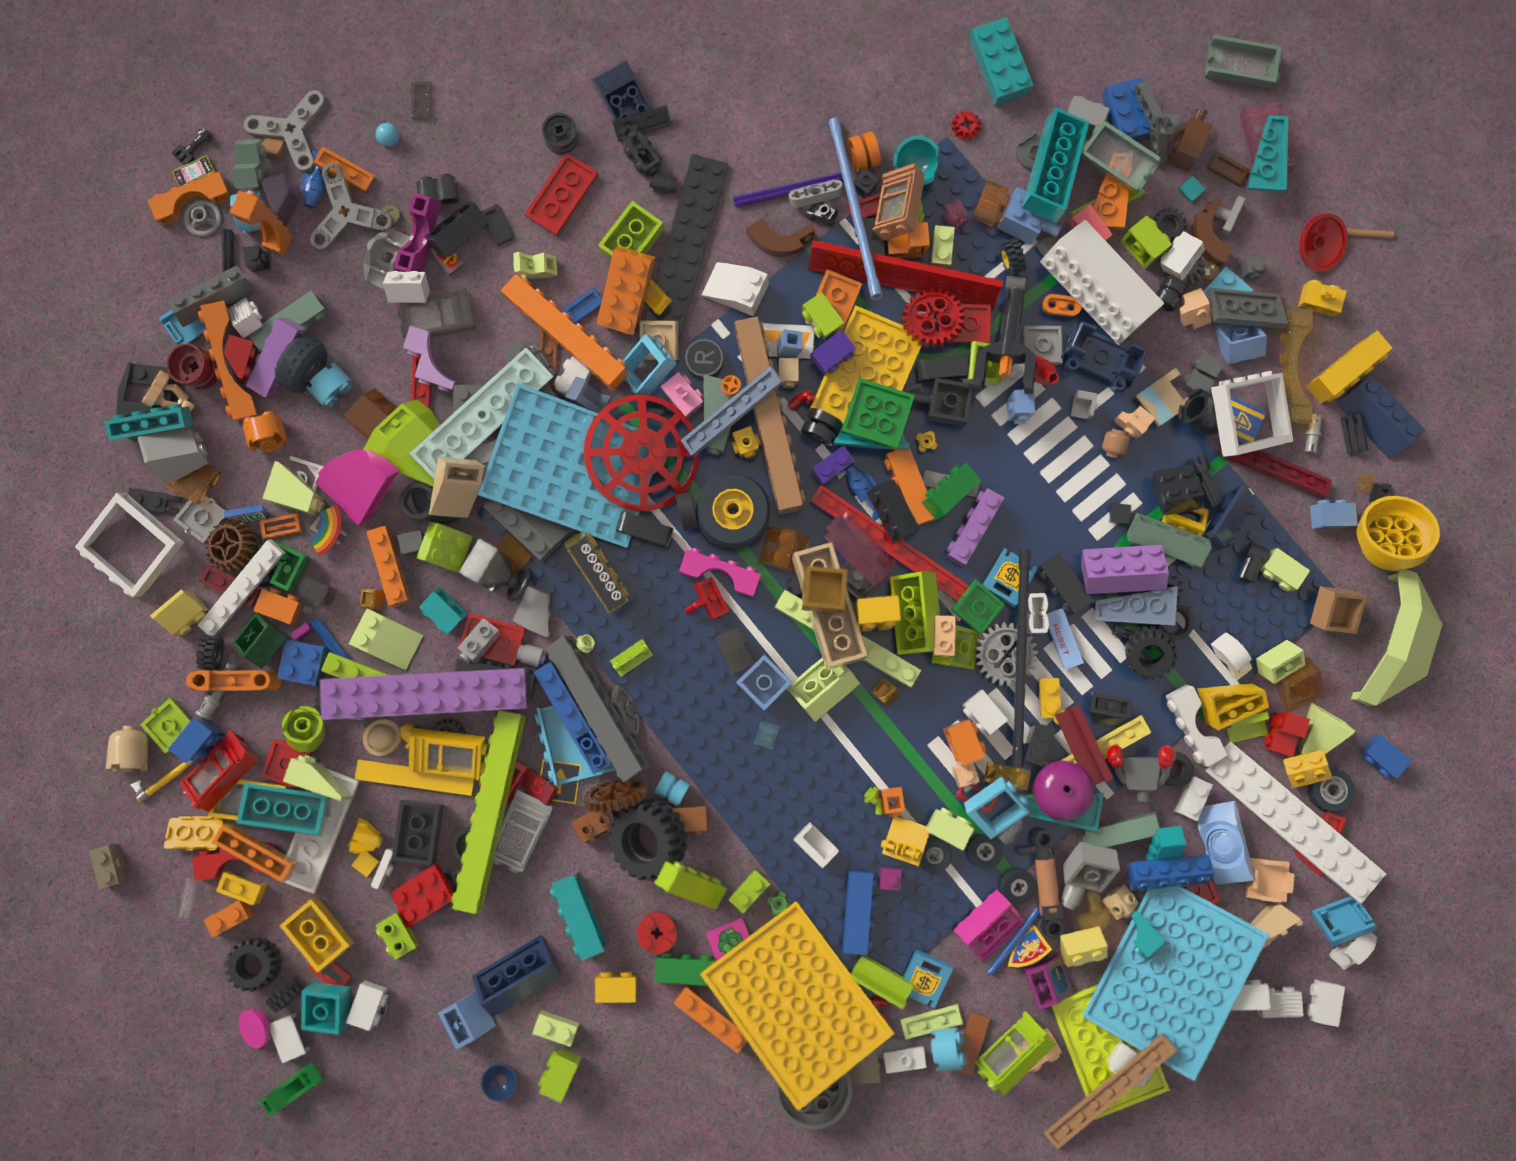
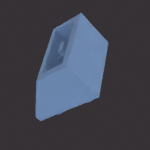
[438,990,496,1050]

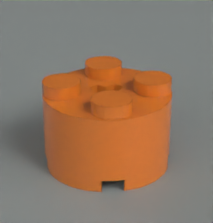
[243,411,288,452]

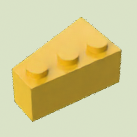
[1197,683,1269,730]

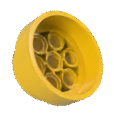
[1357,496,1440,571]

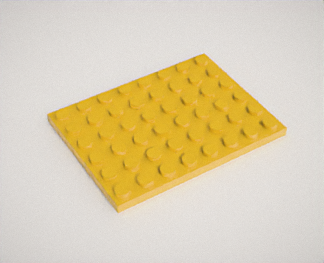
[700,902,894,1111]

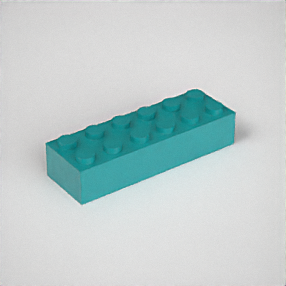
[1021,107,1089,223]

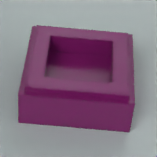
[290,623,315,641]

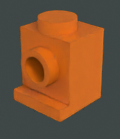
[880,787,905,817]

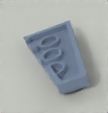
[1095,586,1178,626]

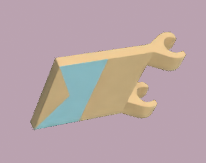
[1136,368,1188,427]

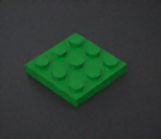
[841,378,915,450]

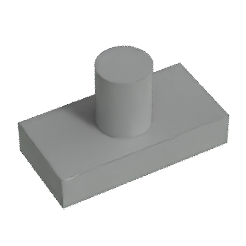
[1214,196,1246,239]

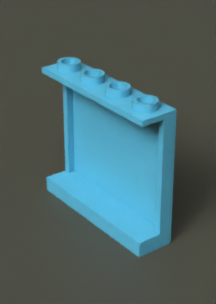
[535,691,617,786]

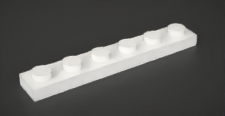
[198,539,285,636]

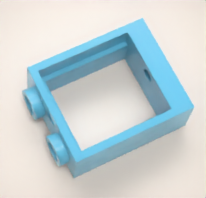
[623,334,677,395]
[964,776,1029,839]

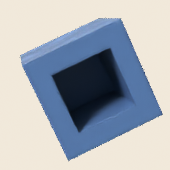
[777,329,802,358]

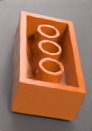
[596,246,656,335]

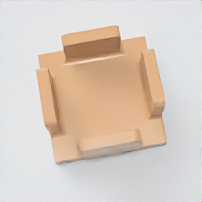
[1245,858,1294,903]

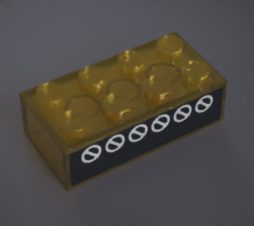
[564,530,629,614]

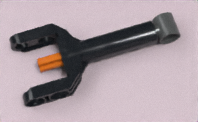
[973,276,1037,395]

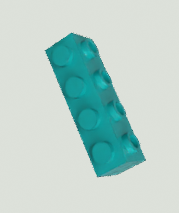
[104,404,194,440]

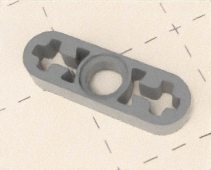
[789,180,844,208]

